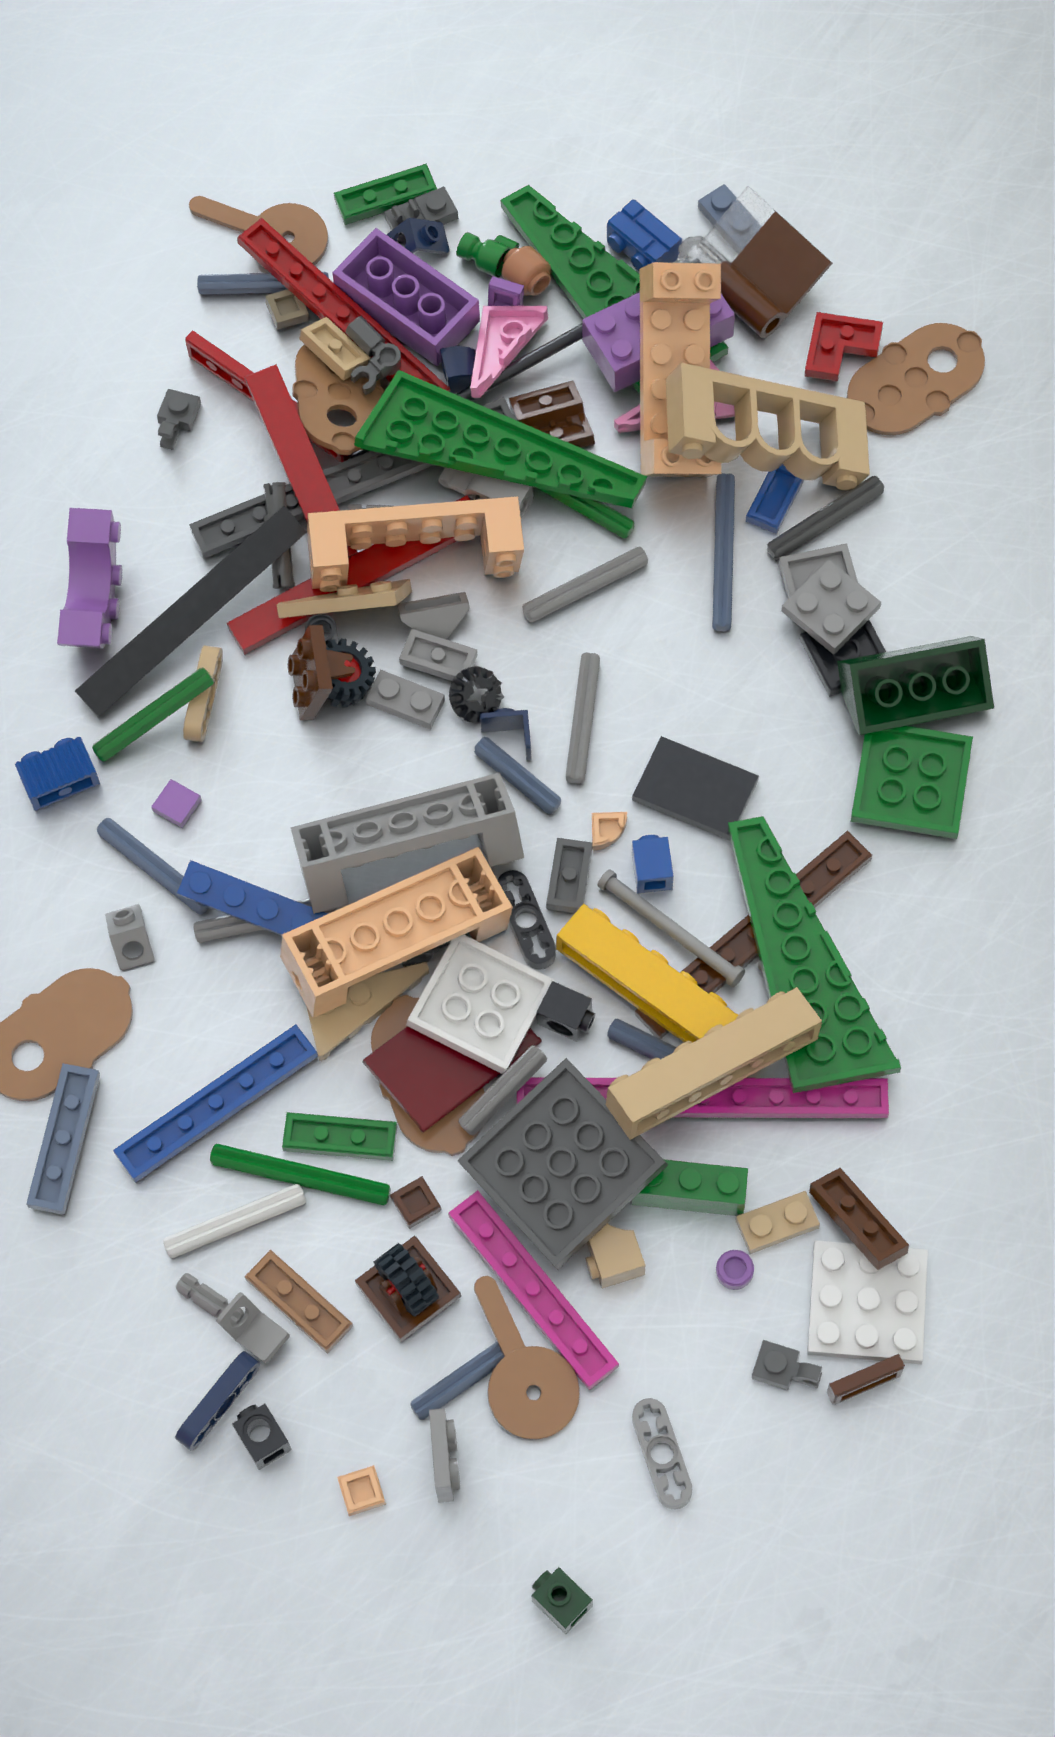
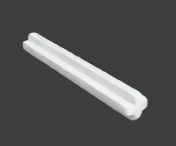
[163,1184,306,1258]

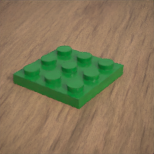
[850,726,973,839]

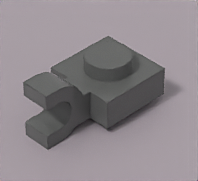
[157,389,201,450]
[752,1340,822,1390]

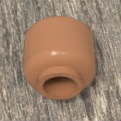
[502,246,551,296]

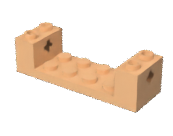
[640,262,721,477]
[307,497,524,592]
[280,847,513,1018]

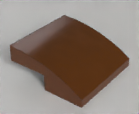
[509,380,595,448]

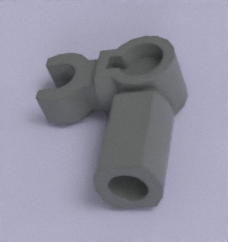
[345,316,401,395]

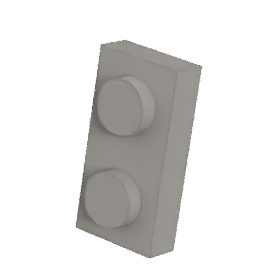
[399,629,477,681]
[366,669,445,730]

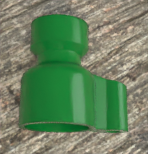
[456,232,519,278]

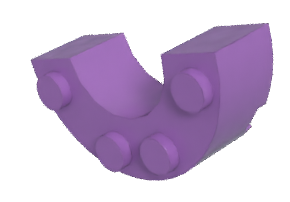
[57,508,122,648]

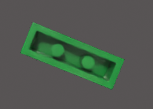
[631,1159,748,1216]

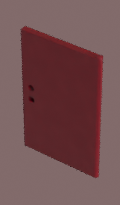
[362,1026,542,1133]

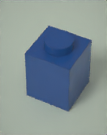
[632,835,674,894]

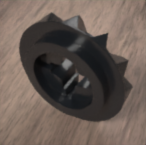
[449,666,504,723]

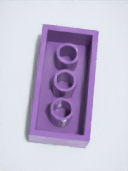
[332,228,480,366]
[582,292,735,393]

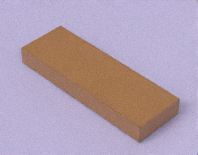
[244,1249,353,1354]

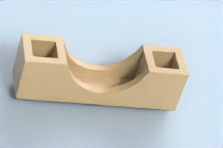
[585,1223,646,1289]

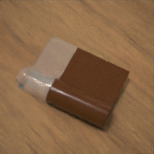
[678,186,833,338]

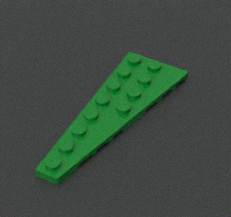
[500,185,728,395]
[354,370,647,509]
[728,816,901,1093]

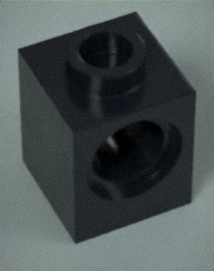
[536,981,596,1042]
[232,1403,292,1470]

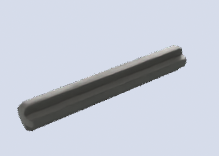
[767,476,884,560]

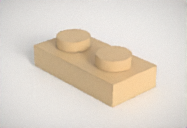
[299,317,370,381]
[736,1191,820,1254]

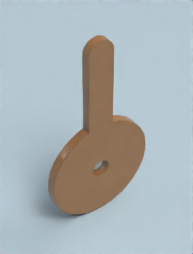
[189,196,328,268]
[474,1276,579,1439]

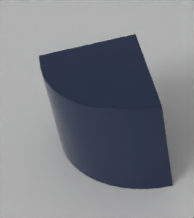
[440,346,476,394]

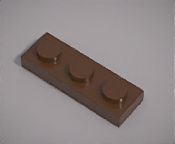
[809,1168,909,1270]

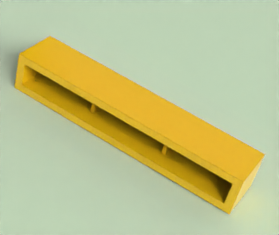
[556,903,738,1043]

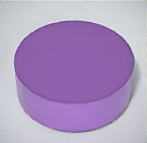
[716,1250,754,1290]

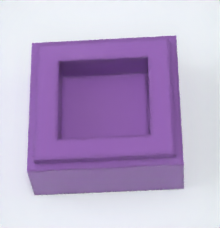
[488,276,524,306]
[151,779,202,828]

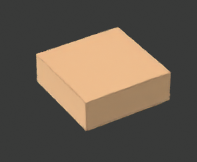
[337,1465,386,1516]

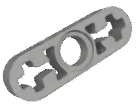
[632,1398,692,1509]

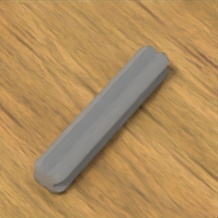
[458,1045,547,1135]

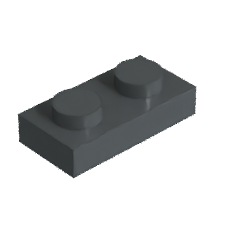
[546,838,593,913]

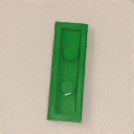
[333,163,437,225]
[282,1112,398,1161]

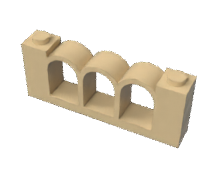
[666,363,870,490]

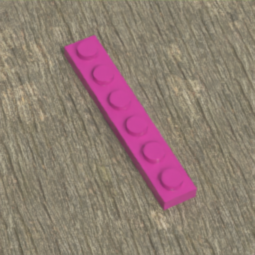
[448,1190,619,1390]

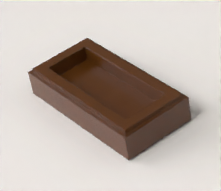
[827,1354,905,1405]

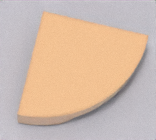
[592,812,627,851]

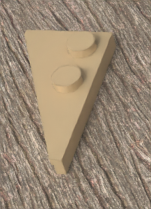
[277,579,412,618]
[306,962,429,1061]

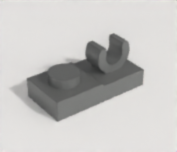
[384,186,459,243]

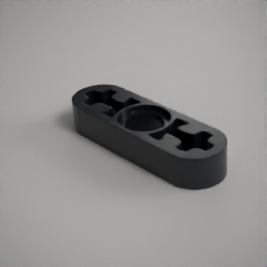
[498,870,556,970]

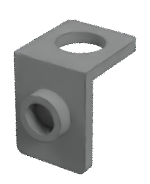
[105,904,154,970]
[216,1292,290,1363]

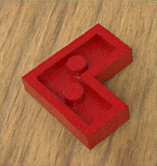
[805,312,883,381]

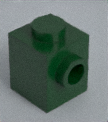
[531,1567,593,1635]

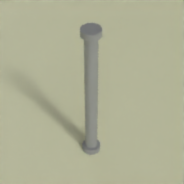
[597,869,745,987]

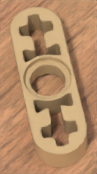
[183,645,223,742]

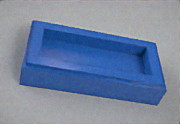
[746,464,804,534]

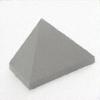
[397,592,470,640]

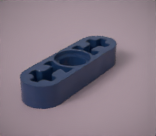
[175,1351,260,1451]

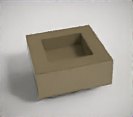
[265,289,309,330]

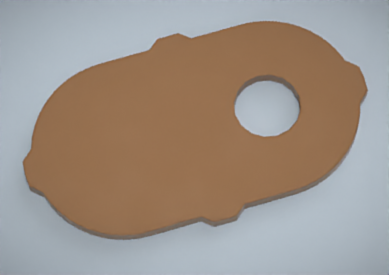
[847,323,985,436]
[292,344,385,455]
[0,968,133,1101]
[371,995,485,1156]

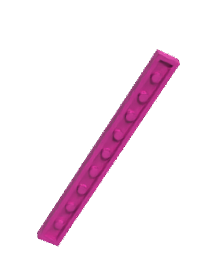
[517,1077,889,1118]

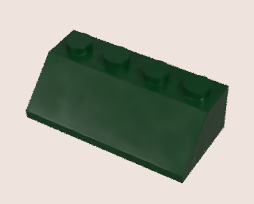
[837,636,995,735]

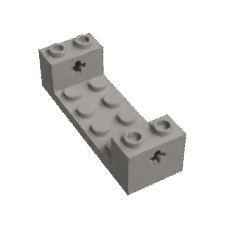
[290,772,524,914]

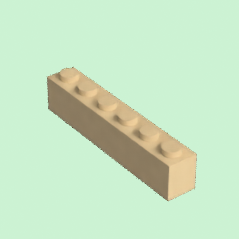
[606,987,822,1140]

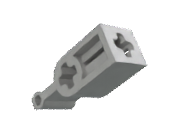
[439,468,534,518]

